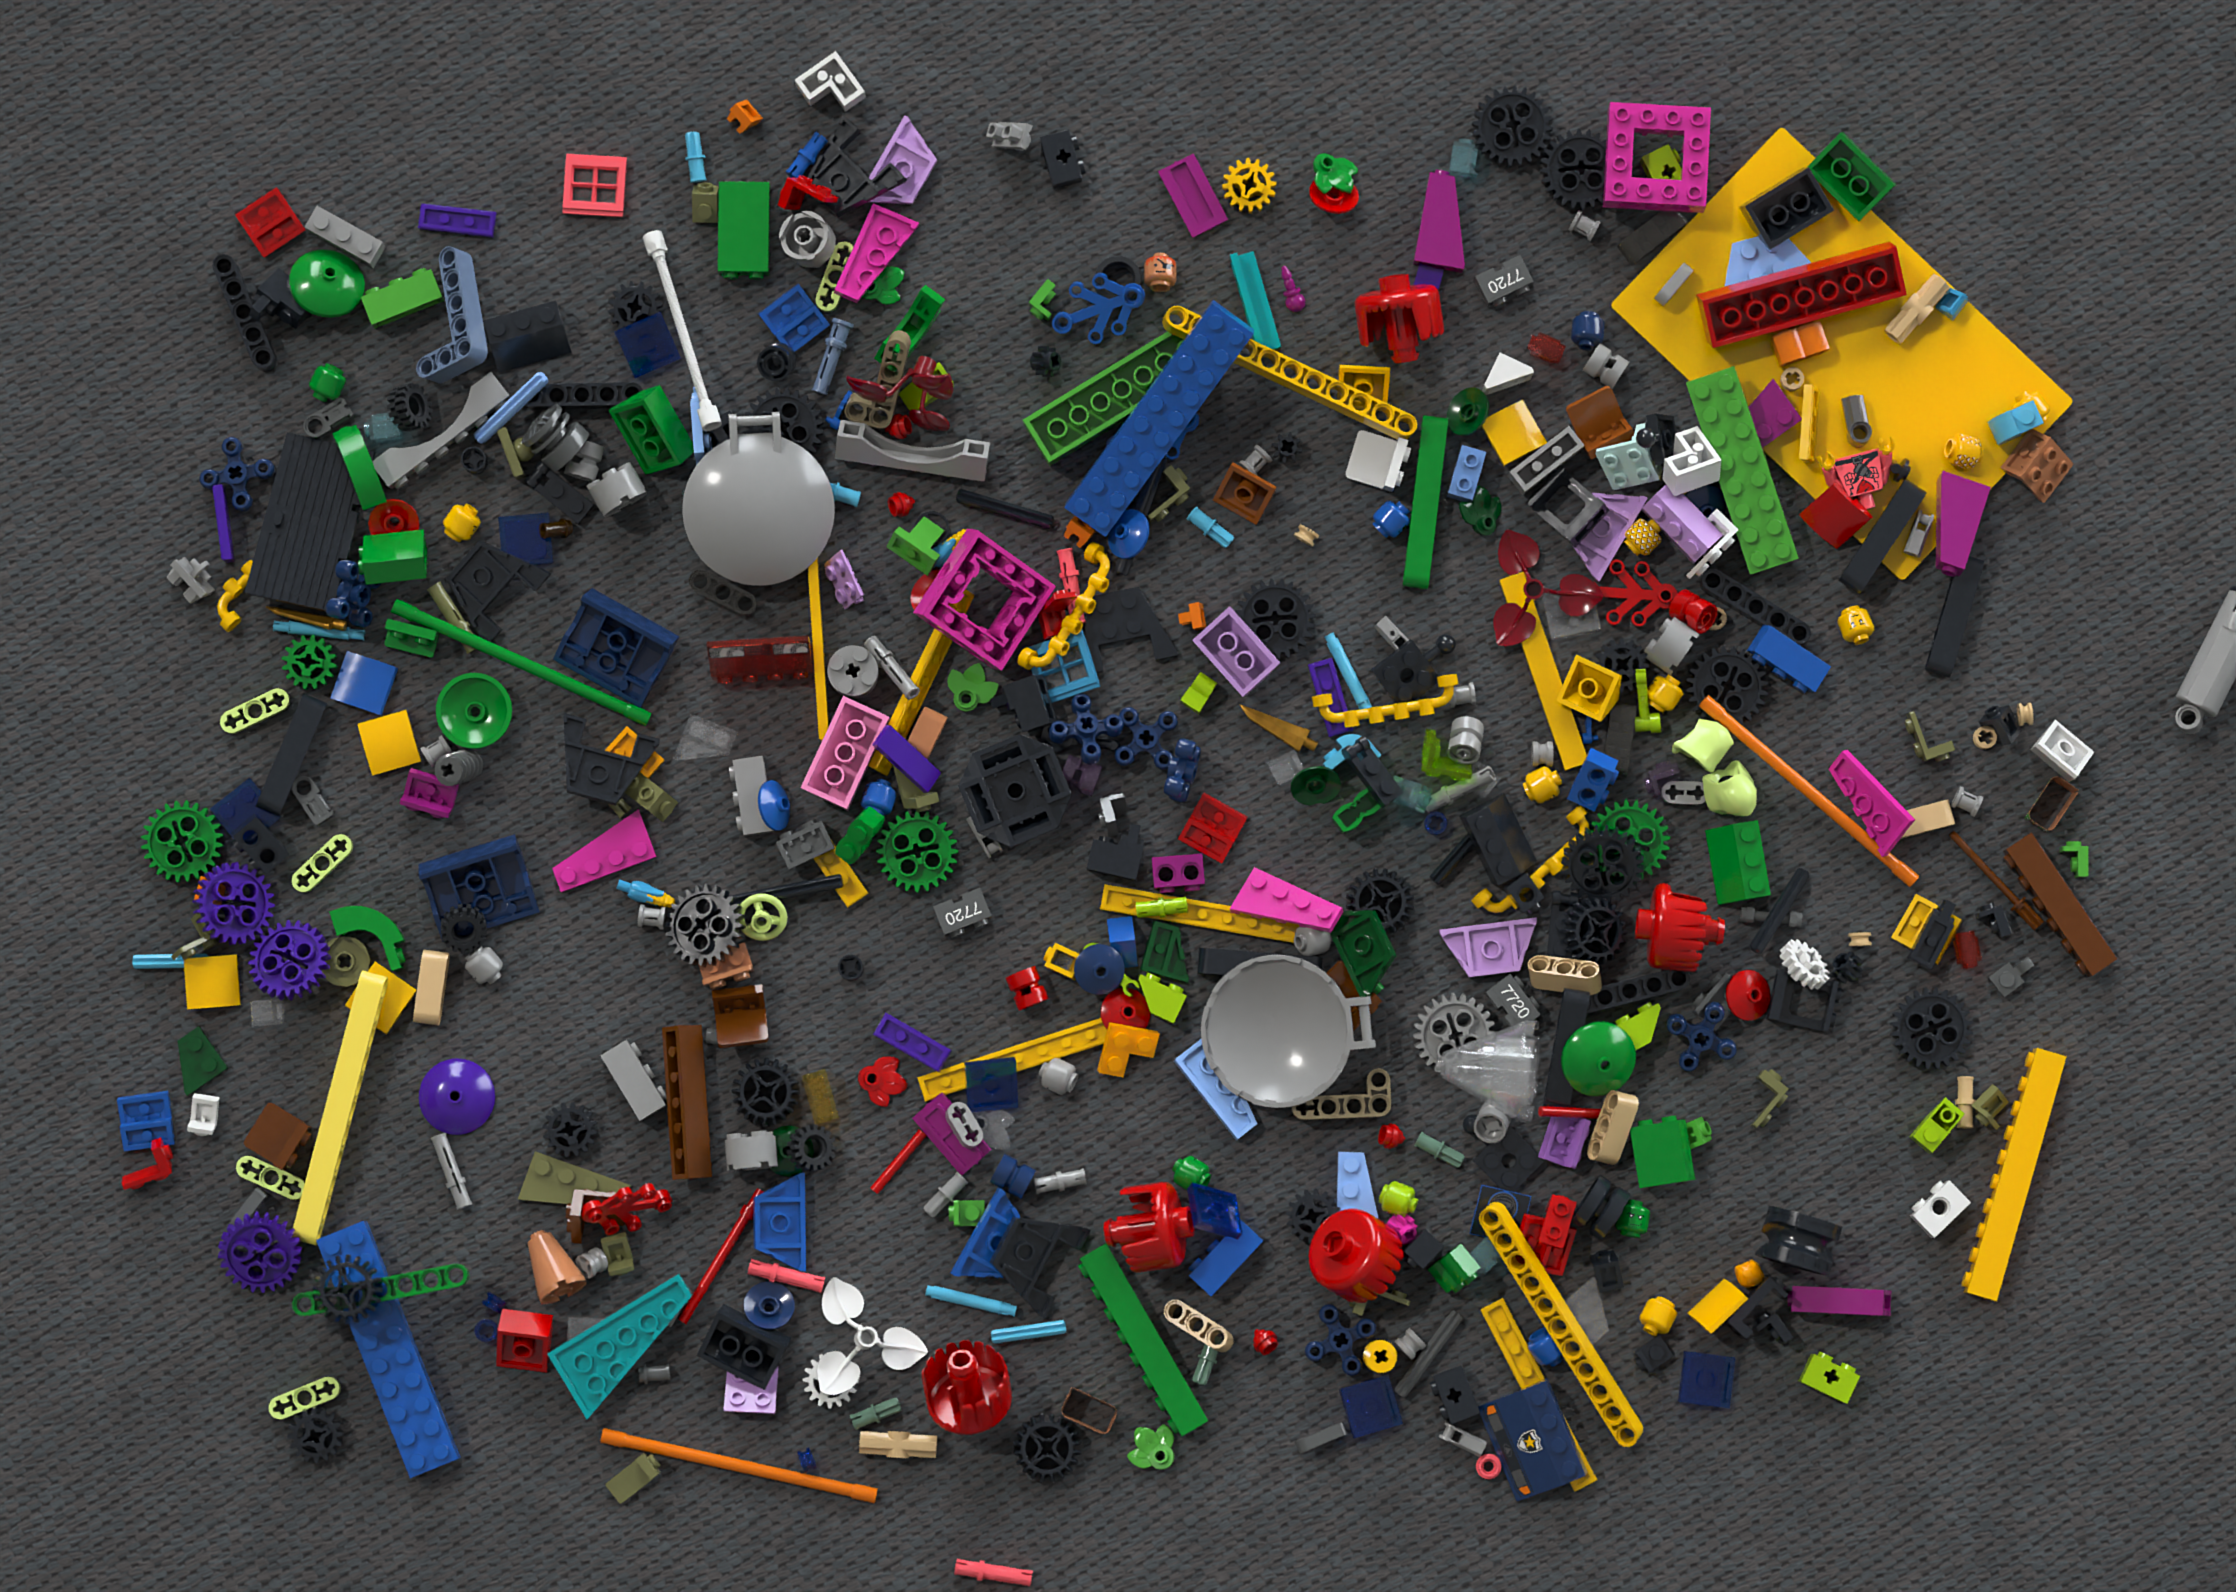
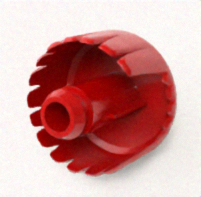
[1355,274,1444,363]
[1635,883,1725,972]
[1104,1182,1195,1273]
[1309,1208,1404,1303]
[922,1340,1012,1435]

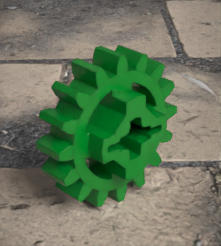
[282,635,337,690]

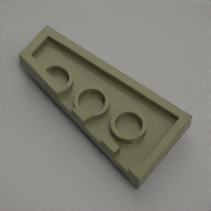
[518,1151,631,1204]

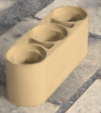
[1901,800,1955,839]
[413,949,450,1026]
[1528,955,1602,995]
[1587,1090,1639,1165]
[1164,1300,1233,1352]

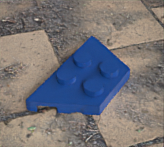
[753,1173,806,1271]
[950,1187,1020,1278]

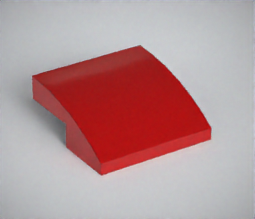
[235,187,305,257]
[1799,482,1873,549]
[1178,793,1248,863]
[1516,1214,1577,1276]

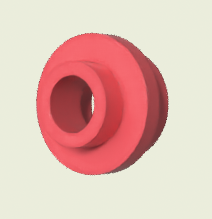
[1476,1454,1501,1479]

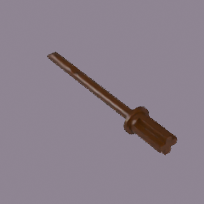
[1949,831,2044,930]

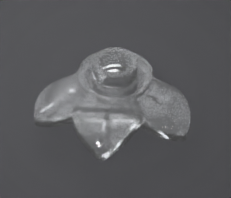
[972,1109,1015,1150]

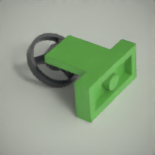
[886,511,949,576]

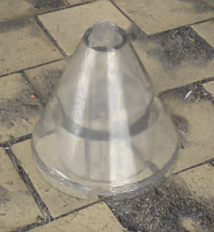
[1436,1020,1540,1123]

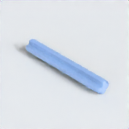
[474,372,548,444]

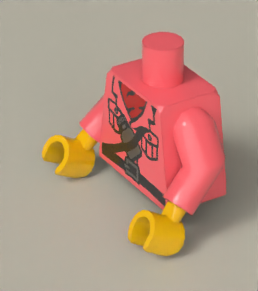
[1817,437,1895,510]

